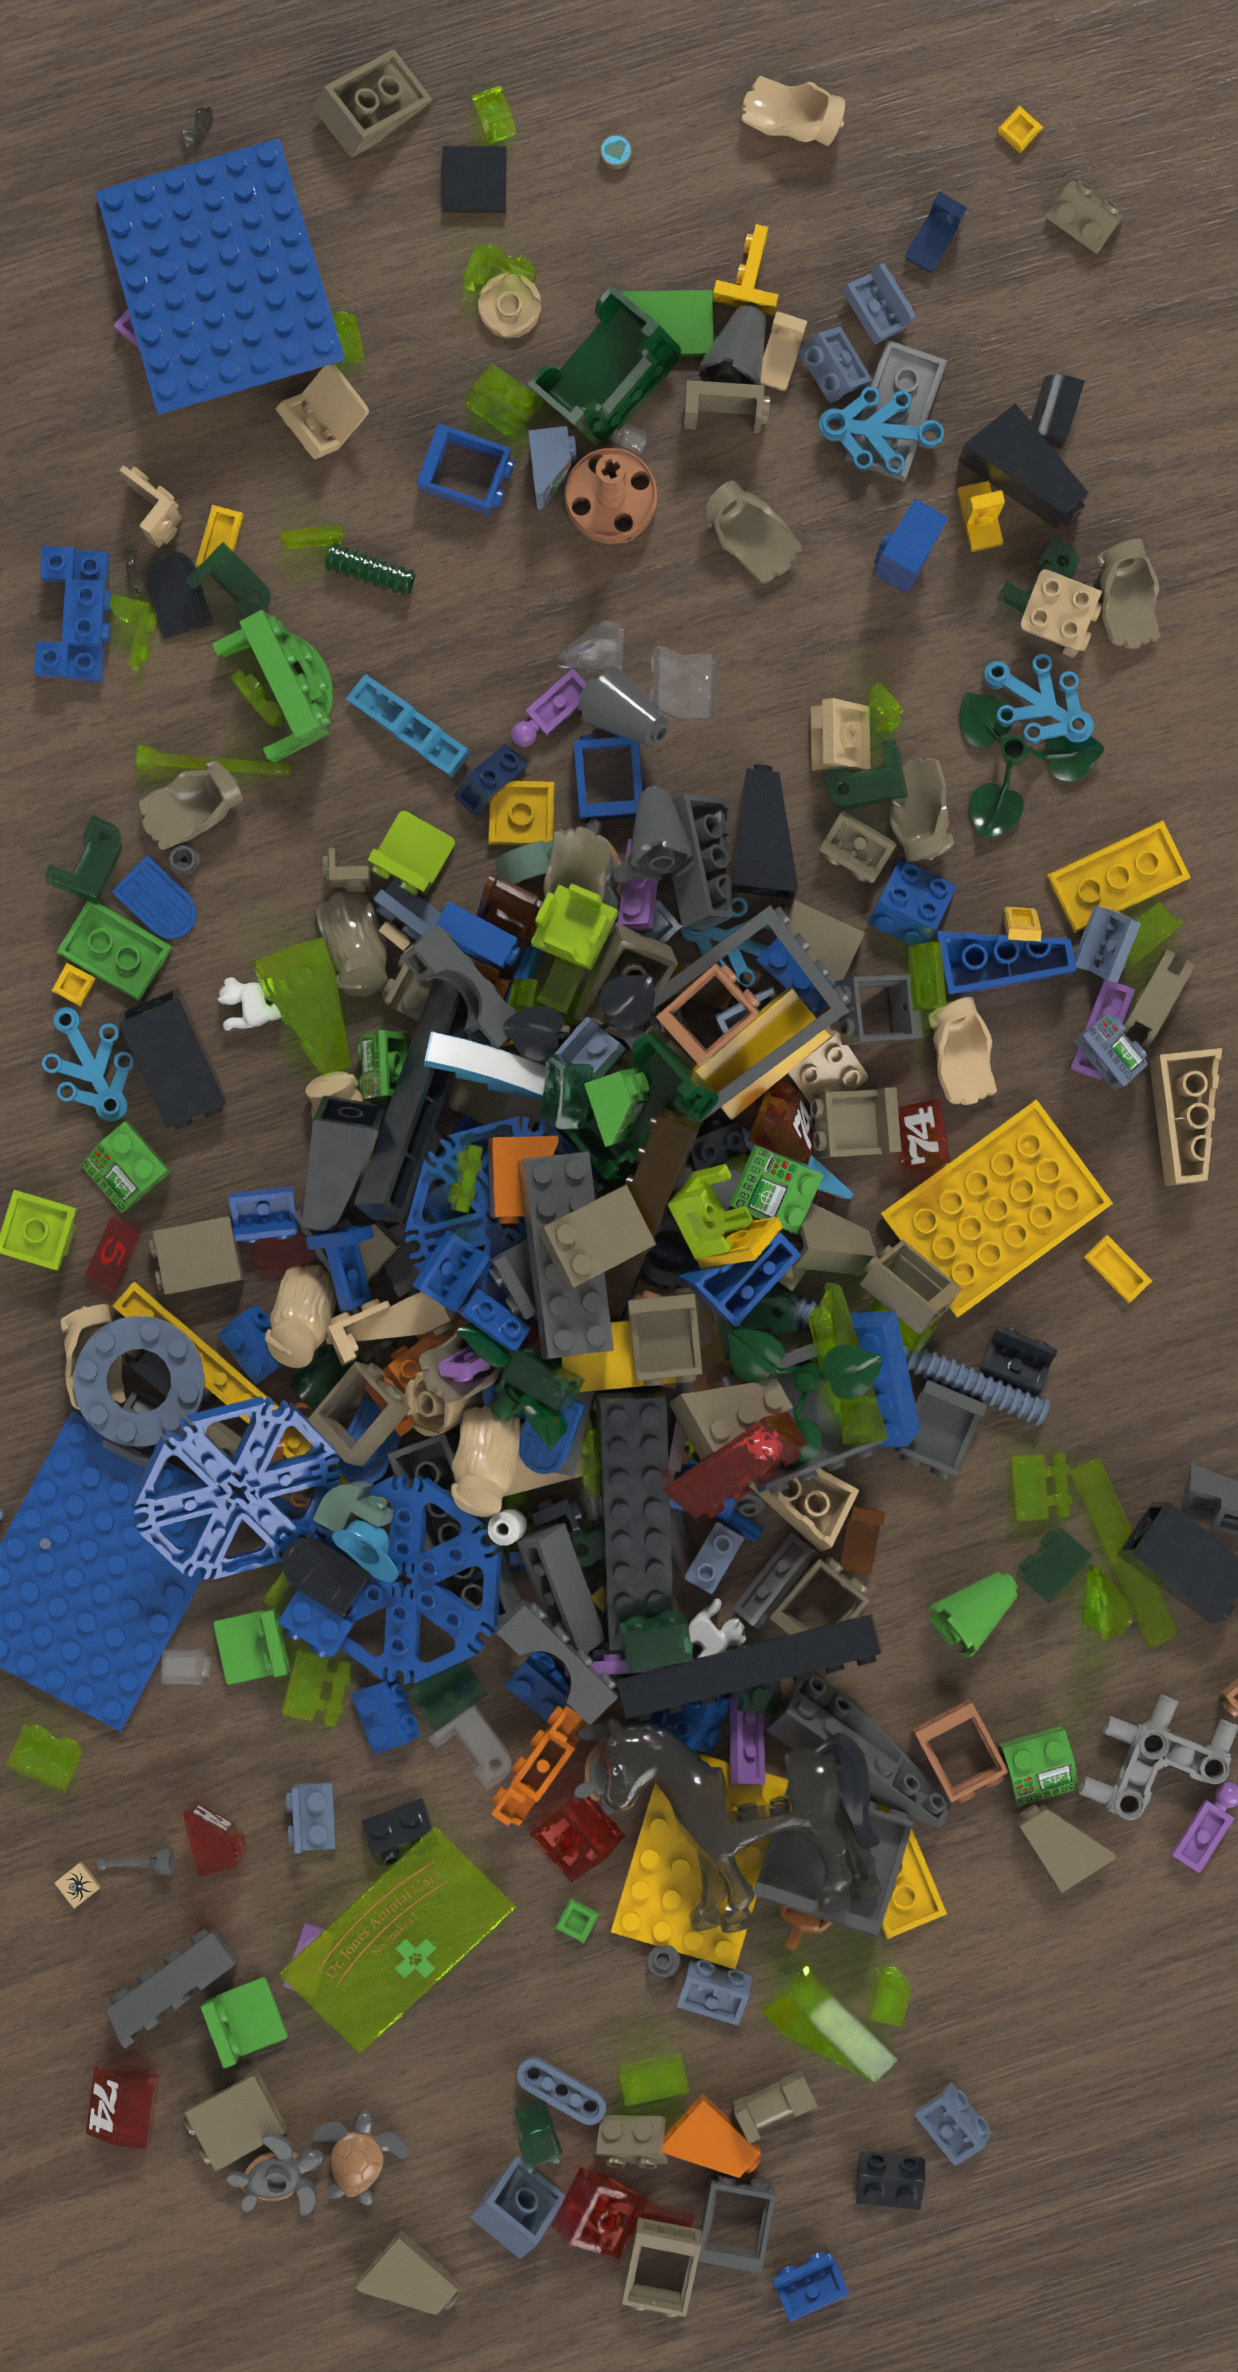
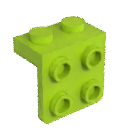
[367,811,455,896]

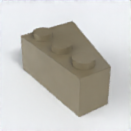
[668,1379,793,1460]

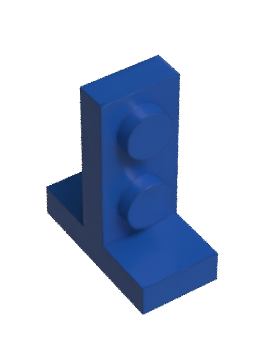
[756,938,834,1016]
[305,1225,374,1311]

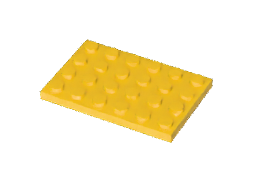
[880,1099,1113,1318]
[611,1752,790,1969]

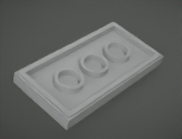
[845,339,948,482]

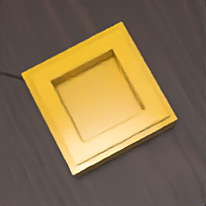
[997,106,1043,153]
[52,963,96,1007]

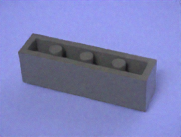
[517,1523,606,1653]

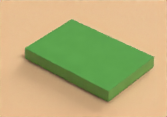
[619,290,713,357]
[57,897,173,1002]

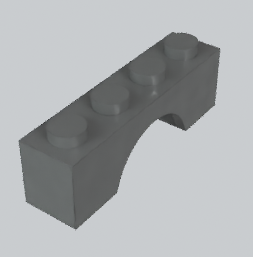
[400,924,516,1048]
[496,1599,618,1725]

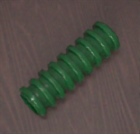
[325,542,416,597]

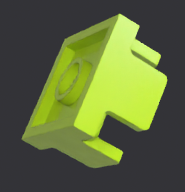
[531,884,619,971]
[0,1190,78,1271]

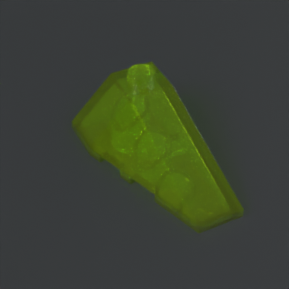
[252,937,351,1075]
[1082,1563,1133,1640]
[761,1965,898,2083]

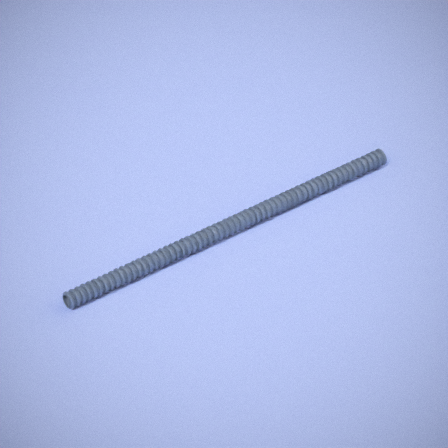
[651,1235,1050,1426]

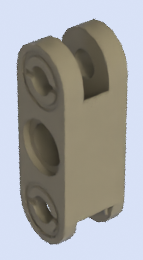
[1123,948,1195,1048]

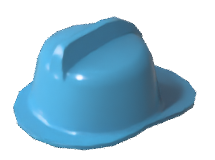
[332,1515,398,1582]

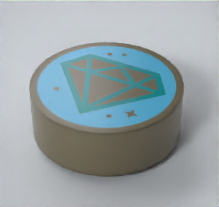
[600,134,632,169]

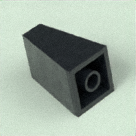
[959,403,1089,528]
[731,764,798,900]
[119,988,226,1130]
[301,1095,388,1233]
[1116,1501,1238,1624]

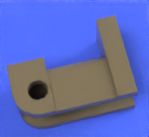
[733,2071,818,2144]

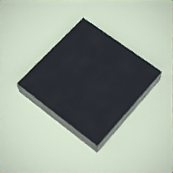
[442,146,507,213]

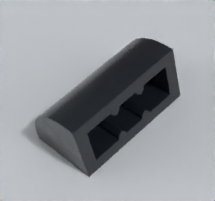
[1031,374,1085,449]

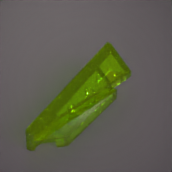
[808,1282,887,1444]

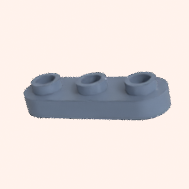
[517,2056,606,2125]

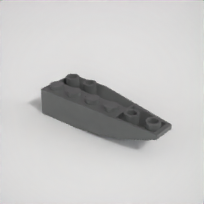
[766,1672,952,1828]

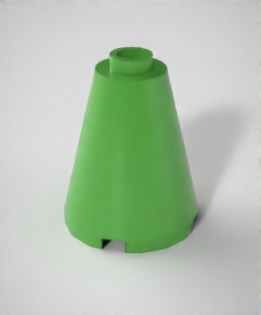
[927,1572,1018,1659]

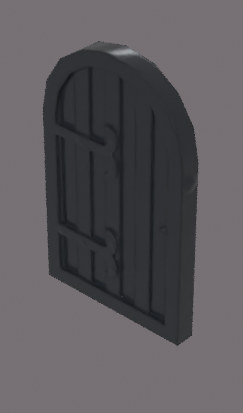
[146,551,213,639]
[282,1538,371,1618]

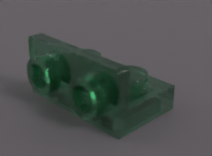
[540,1054,594,1129]

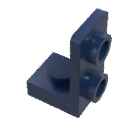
[905,192,967,273]
[453,744,527,817]

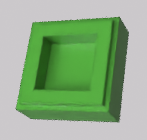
[555,1898,599,1943]

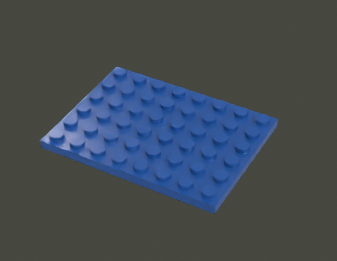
[96,138,345,415]
[0,1410,205,1732]

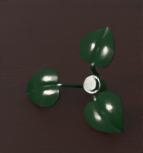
[960,692,1104,838]
[455,1323,568,1450]
[729,1329,883,1470]

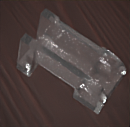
[428,1703,512,1791]

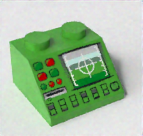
[358,1030,409,1101]
[584,1067,649,1147]
[81,1121,172,1214]
[728,1145,824,1234]
[998,1725,1079,1807]

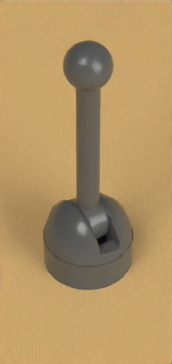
[95,1849,175,1876]

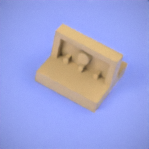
[811,698,871,772]

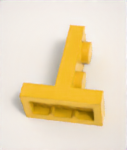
[713,224,779,316]
[957,481,1005,552]

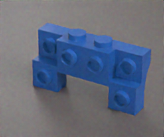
[34,546,113,683]

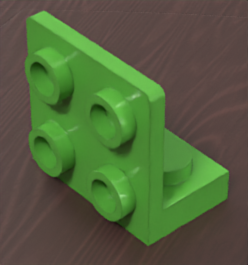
[214,1607,291,1685]
[200,1977,288,2068]

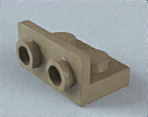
[382,950,434,1022]

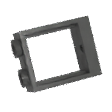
[835,974,923,1046]
[698,2173,776,2274]

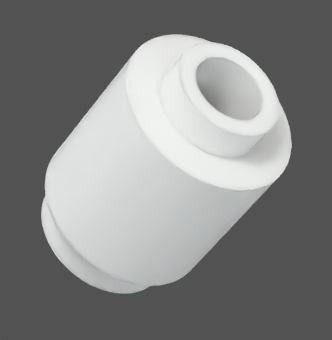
[488,1509,527,1545]

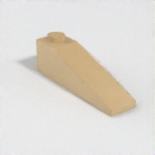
[326,1292,462,1344]

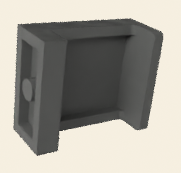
[895,1379,987,1480]

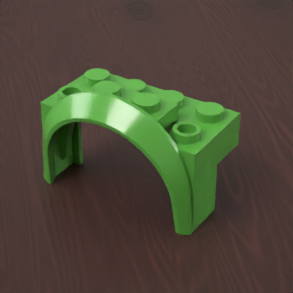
[212,610,333,763]

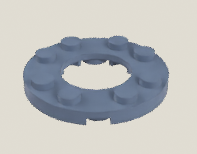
[74,1316,206,1447]

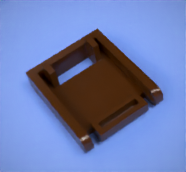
[476,873,544,945]

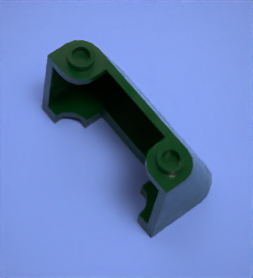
[527,285,681,446]
[560,1032,719,1186]

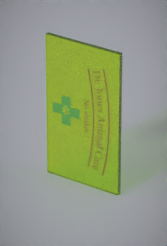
[279,1826,516,2054]

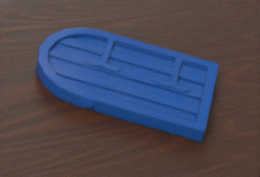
[112,855,197,939]
[519,1384,586,1474]
[337,1398,402,1485]

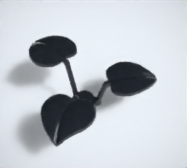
[504,974,655,1105]

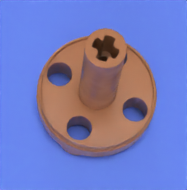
[564,448,657,544]

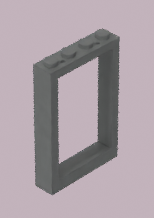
[613,905,850,1121]

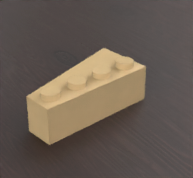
[1149,1048,1222,1186]
[723,1440,859,1552]

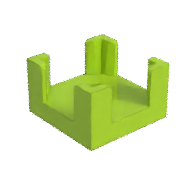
[667,1164,753,1260]

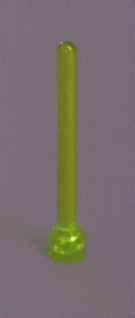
[136,744,291,776]

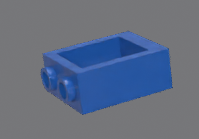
[417,423,515,516]
[574,733,642,822]
[435,901,521,972]

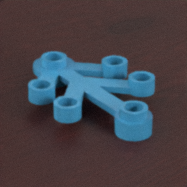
[819,387,944,475]
[983,654,1094,744]
[680,897,771,988]
[42,1007,135,1122]

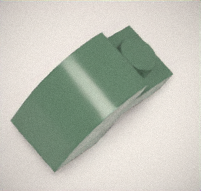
[494,840,553,887]
[313,1481,396,1532]

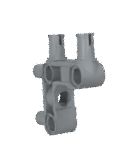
[1079,1694,1238,1820]

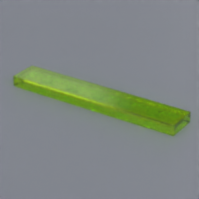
[1069,1457,1179,1648]

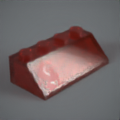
[662,1411,809,1519]

